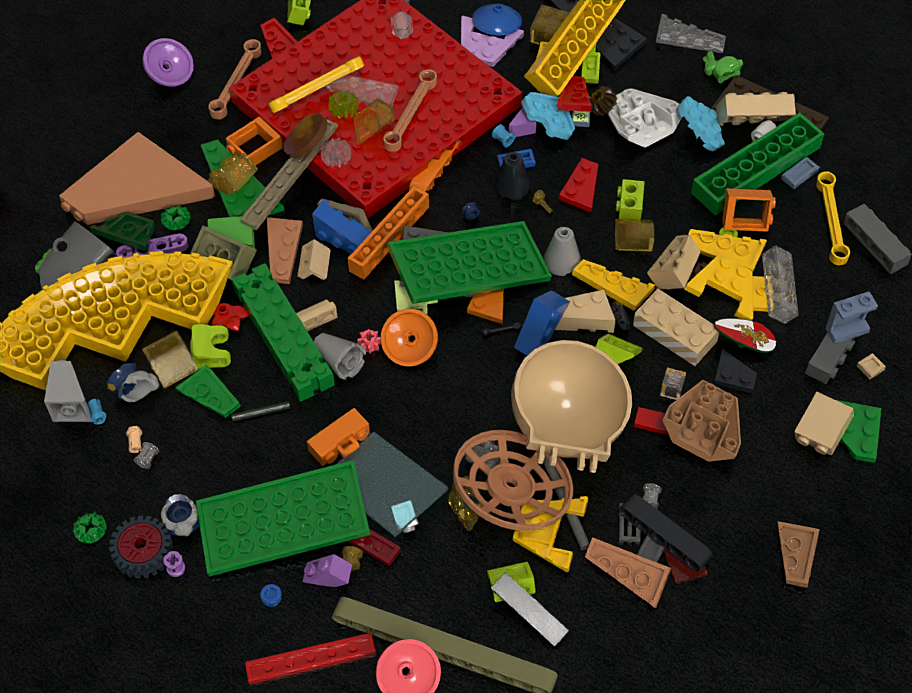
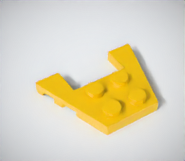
[684,254,753,321]
[513,496,588,572]

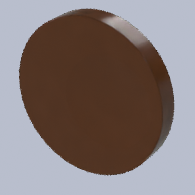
[284,113,328,158]

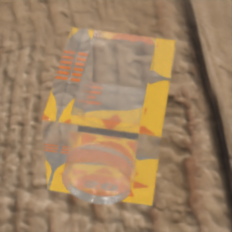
[660,368,686,400]

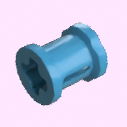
[492,124,515,147]

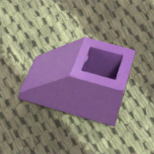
[303,554,352,587]

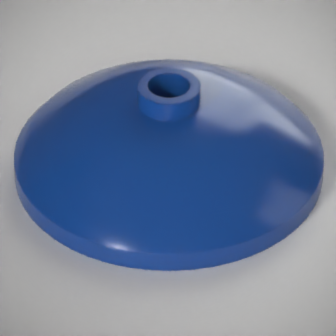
[472,4,522,35]

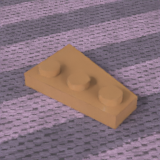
[778,521,819,588]

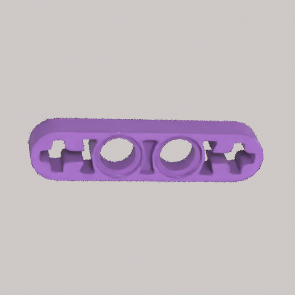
[116,234,188,258]

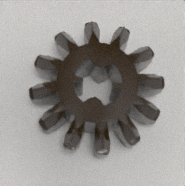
[589,86,618,117]

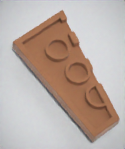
[267,218,303,284]
[585,537,671,608]

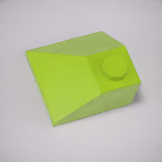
[596,334,643,364]

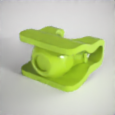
[190,324,231,370]

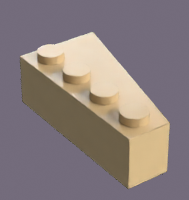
[716,92,796,126]

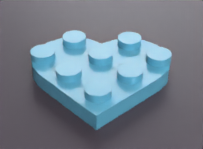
[521,92,575,140]
[678,96,725,151]

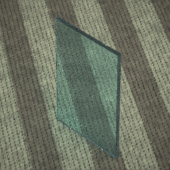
[336,432,448,537]

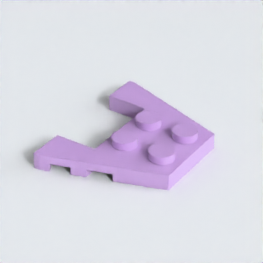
[461,16,524,67]

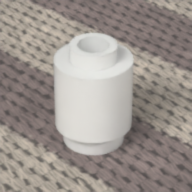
[751,120,776,142]

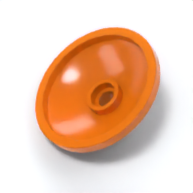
[381,309,438,366]

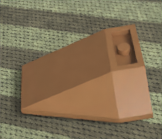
[663,380,741,461]

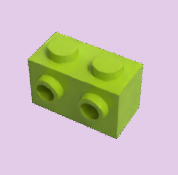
[287,0,311,26]

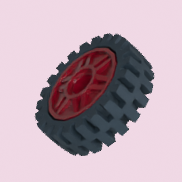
[109,515,173,578]

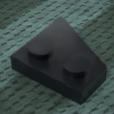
[714,350,757,393]

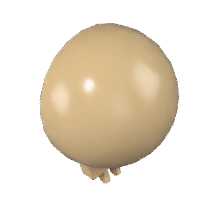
[511,340,632,473]

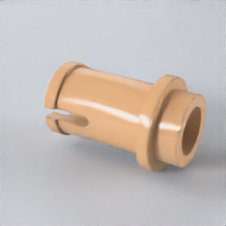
[126,426,142,453]

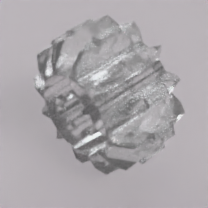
[321,138,351,168]

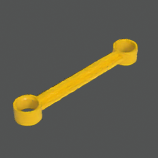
[268,56,364,113]
[816,172,850,265]

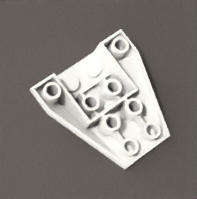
[608,88,681,147]

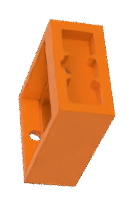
[226,117,283,170]
[722,188,776,231]

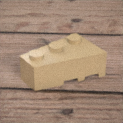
[647,235,701,289]
[555,290,615,333]

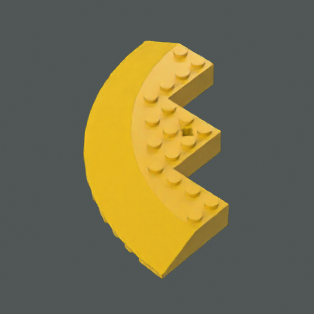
[0,251,233,390]

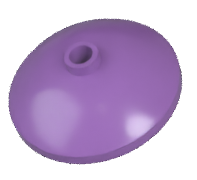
[143,38,193,87]

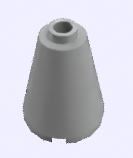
[544,227,581,276]
[314,333,366,379]

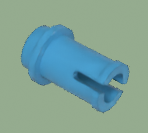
[88,399,106,425]

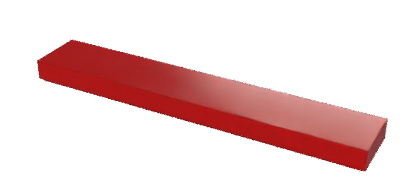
[245,633,376,685]

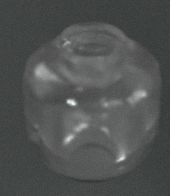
[391,12,414,39]

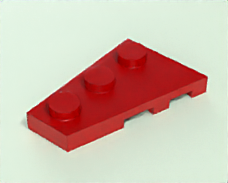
[557,76,592,112]

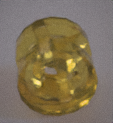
[341,546,363,571]

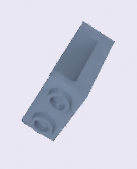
[825,292,878,344]

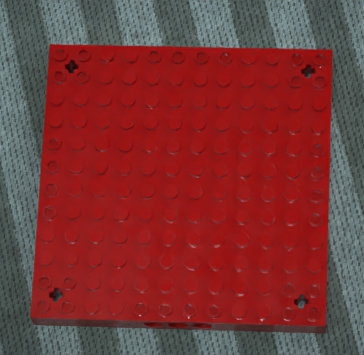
[229,0,522,219]

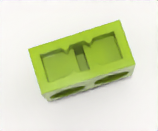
[616,179,644,221]

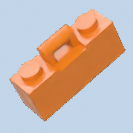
[307,408,370,466]

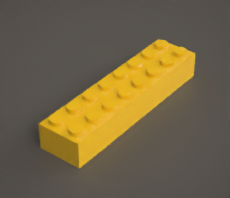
[524,0,626,97]

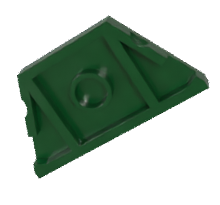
[90,212,155,251]

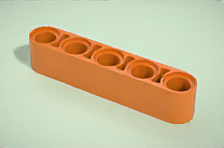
[409,140,460,192]

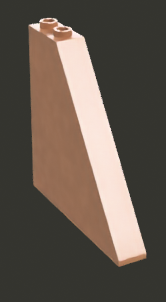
[59,132,215,225]

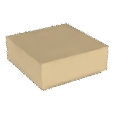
[857,353,886,379]

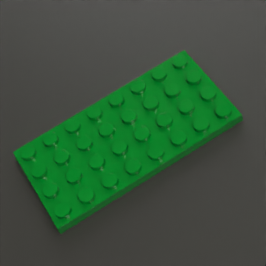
[387,221,552,304]
[196,460,371,577]

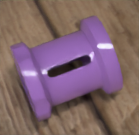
[163,551,185,577]

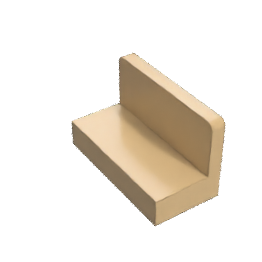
[298,240,331,280]
[296,300,338,331]

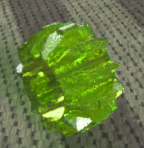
[329,90,359,119]

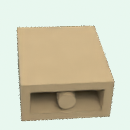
[794,392,854,456]

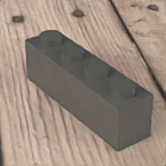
[844,204,912,274]
[805,333,859,384]

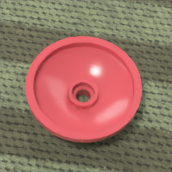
[376,639,441,693]

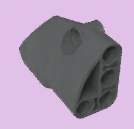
[39,222,116,290]

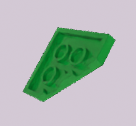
[836,400,881,463]

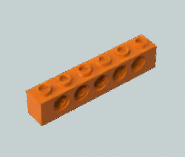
[348,186,429,280]

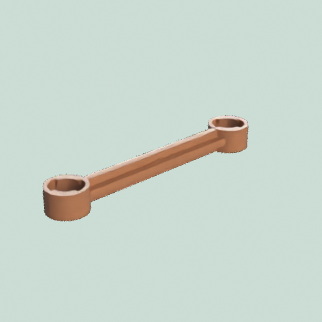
[209,39,262,119]
[383,69,437,152]

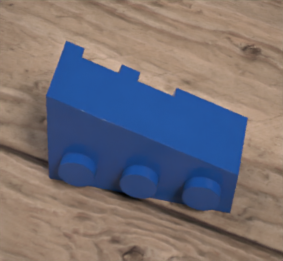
[312,199,371,254]
[514,290,570,356]

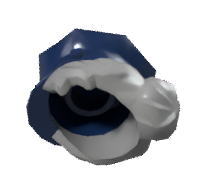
[106,363,159,402]
[161,494,200,536]

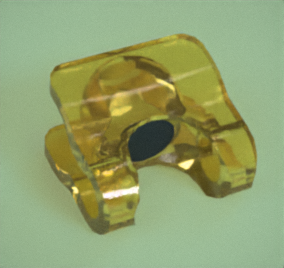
[448,476,492,531]

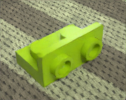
[487,562,535,602]

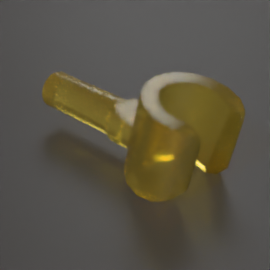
[533,190,552,213]

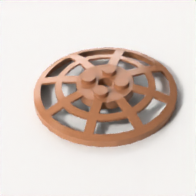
[453,430,573,531]

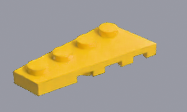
[688,229,767,273]
[572,259,655,311]

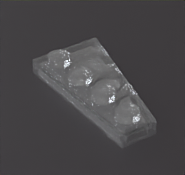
[327,75,399,115]

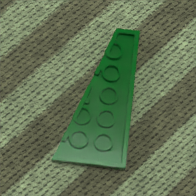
[201,140,284,217]

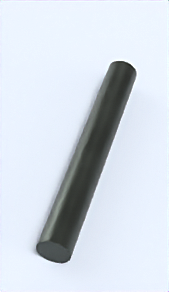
[231,401,290,422]

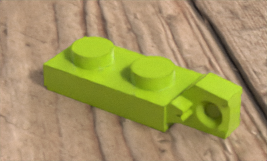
[582,43,600,84]

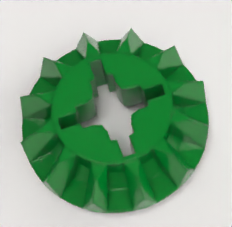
[161,205,190,230]
[73,512,107,543]

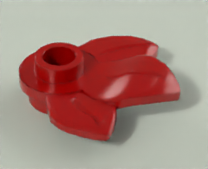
[212,303,249,331]

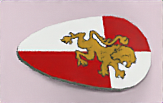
[714,319,776,353]

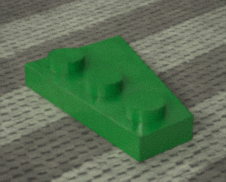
[176,364,241,418]

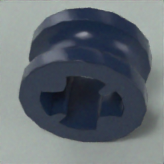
[462,203,480,220]

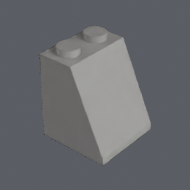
[44,360,92,422]

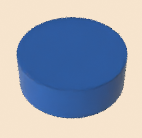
[260,584,282,607]

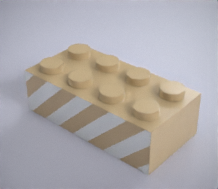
[633,289,719,366]

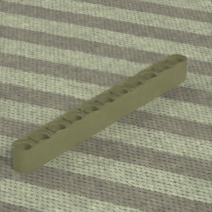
[332,597,558,693]

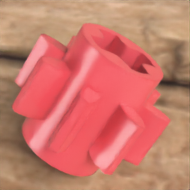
[357,329,381,354]

